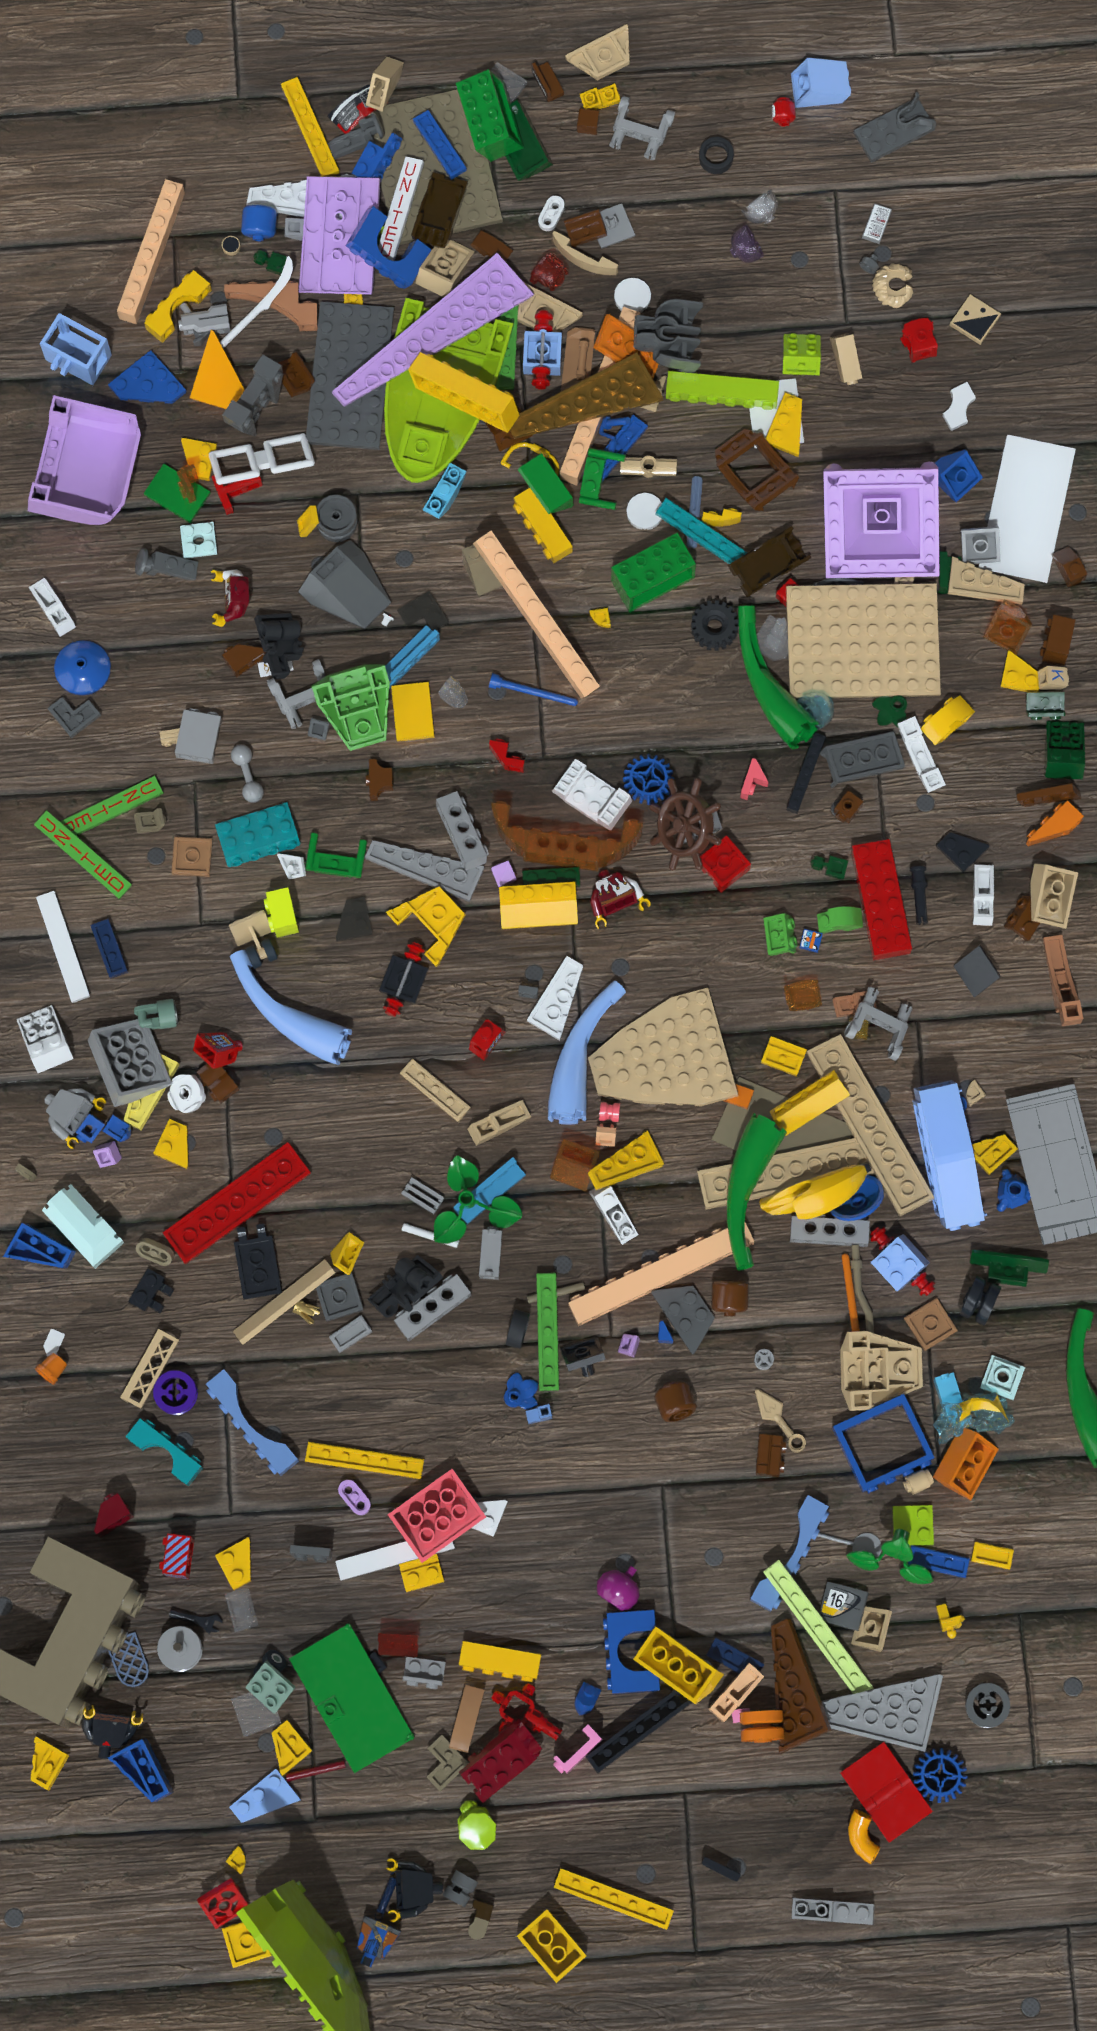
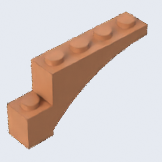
[224,281,318,331]
[1043,935,1083,1026]

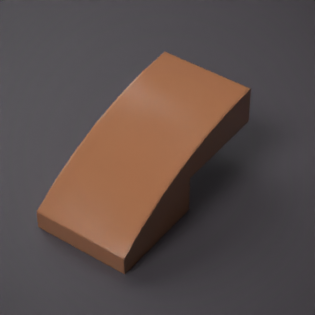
[832,991,877,1018]

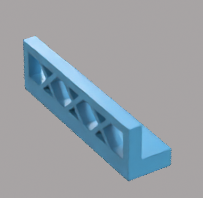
[385,625,440,690]
[454,1157,526,1225]

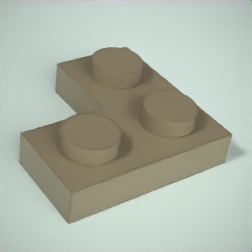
[427,1735,469,1792]

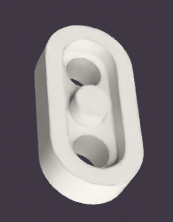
[538,196,564,231]

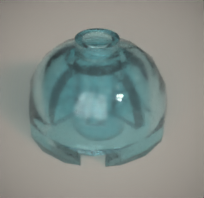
[798,691,834,730]

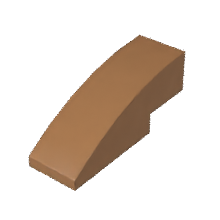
[449,1685,485,1753]

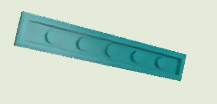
[655,498,747,564]

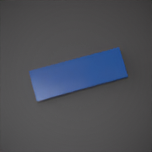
[908,1546,970,1578]

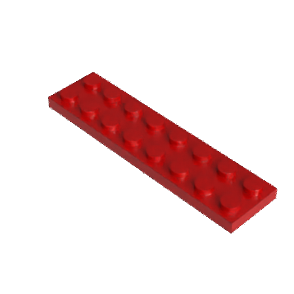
[163,1142,311,1265]

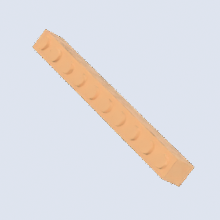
[560,307,641,486]
[473,531,600,698]
[568,1223,754,1327]

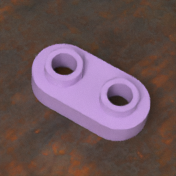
[338,1480,371,1515]

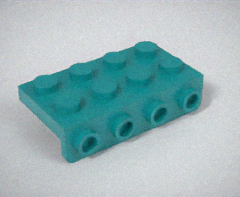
[215,802,300,867]

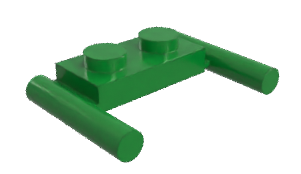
[579,448,626,510]
[305,833,367,878]

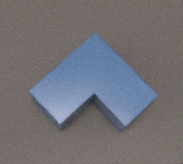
[526,1404,552,1424]

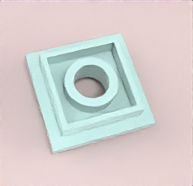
[180,522,217,559]
[980,1355,1025,1400]

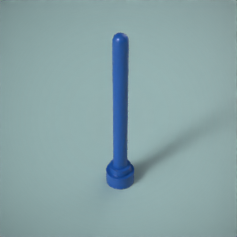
[489,673,578,706]

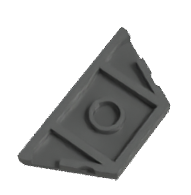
[651,1286,715,1355]

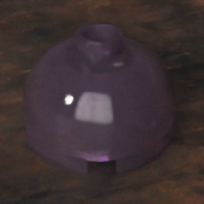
[730,225,764,263]

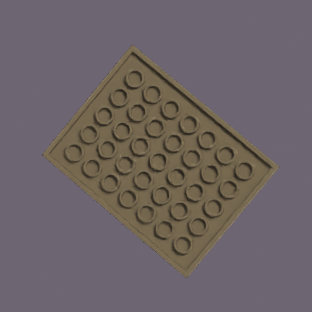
[365,90,503,245]

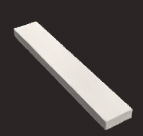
[36,891,90,1003]
[335,1541,455,1581]

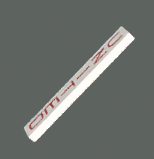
[378,157,424,261]

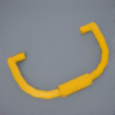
[500,442,560,476]

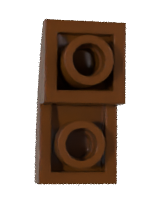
[470,231,513,262]

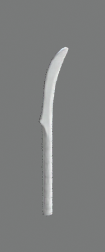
[220,256,293,348]

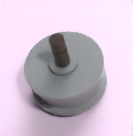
[157,1626,203,1672]

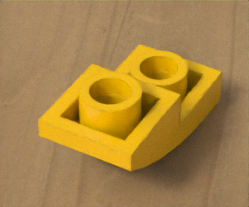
[580,84,621,110]
[702,508,742,527]

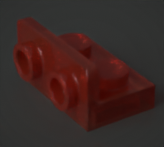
[378,1633,419,1657]

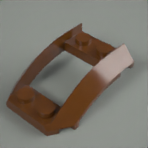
[715,429,799,511]

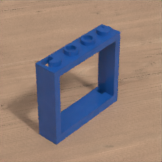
[832,1394,935,1494]

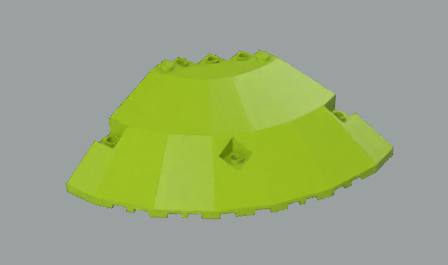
[236,1880,371,2031]

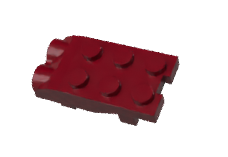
[459,1719,542,1803]

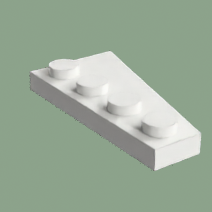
[527,956,583,1041]

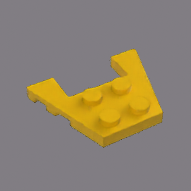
[386,886,466,967]

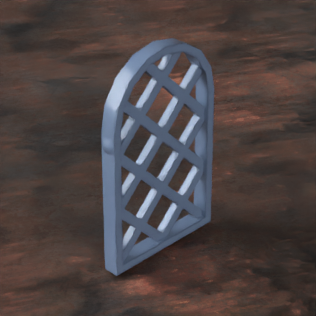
[108,1632,149,1687]

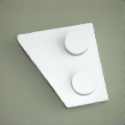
[472,1500,508,1537]

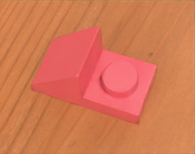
[740,758,768,800]

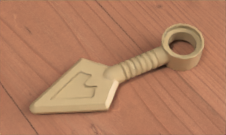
[755,1389,806,1453]

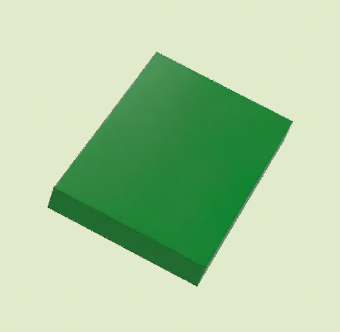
[143,464,211,524]

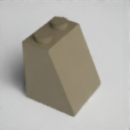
[462,535,503,597]

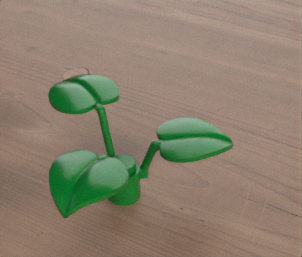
[434,1155,523,1244]
[846,1529,934,1584]

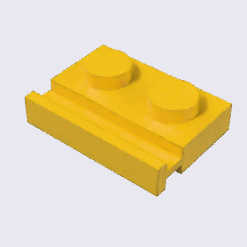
[761,1036,807,1076]
[399,1554,444,1593]

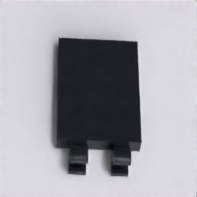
[234,1223,282,1300]

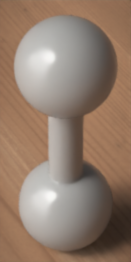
[231,744,264,803]

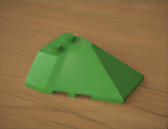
[312,664,390,751]

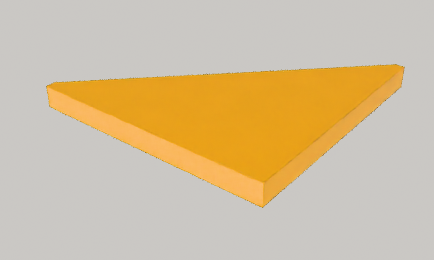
[190,330,245,409]

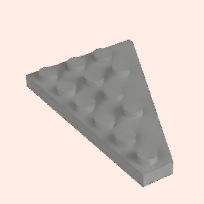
[821,1674,943,1752]

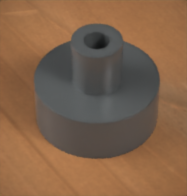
[859,254,879,274]

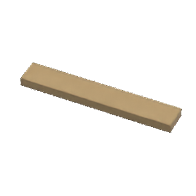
[233,1259,335,1344]

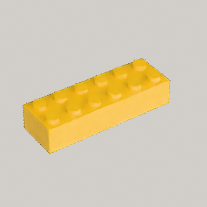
[408,352,520,433]

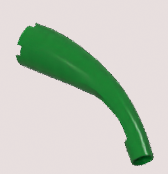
[738,606,819,750]
[727,1113,787,1270]
[1066,1308,1097,1468]

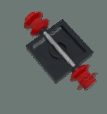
[379,942,429,1017]

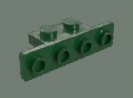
[970,1250,1049,1287]

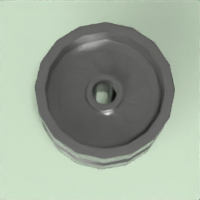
[316,495,358,542]

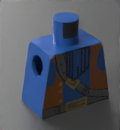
[357,1916,401,1967]

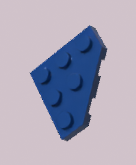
[108,350,187,404]

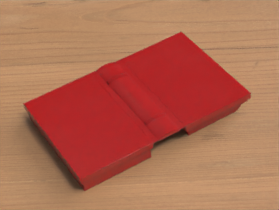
[840,1742,933,1843]

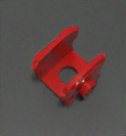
[900,318,938,363]

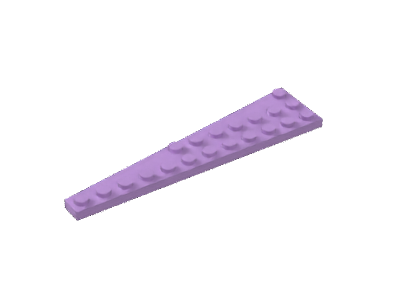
[332,253,534,407]

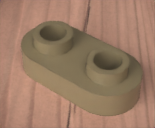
[136,1238,174,1266]

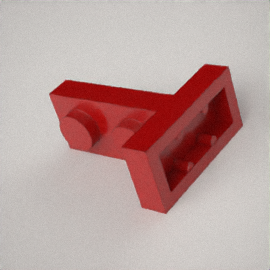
[211,475,263,515]

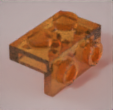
[177,464,198,503]

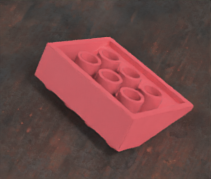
[388,1469,486,1563]

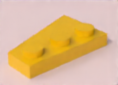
[766,392,802,457]

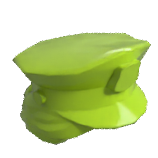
[457,1800,496,1850]

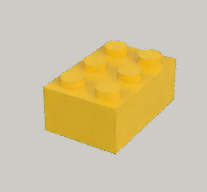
[517,1910,587,1983]

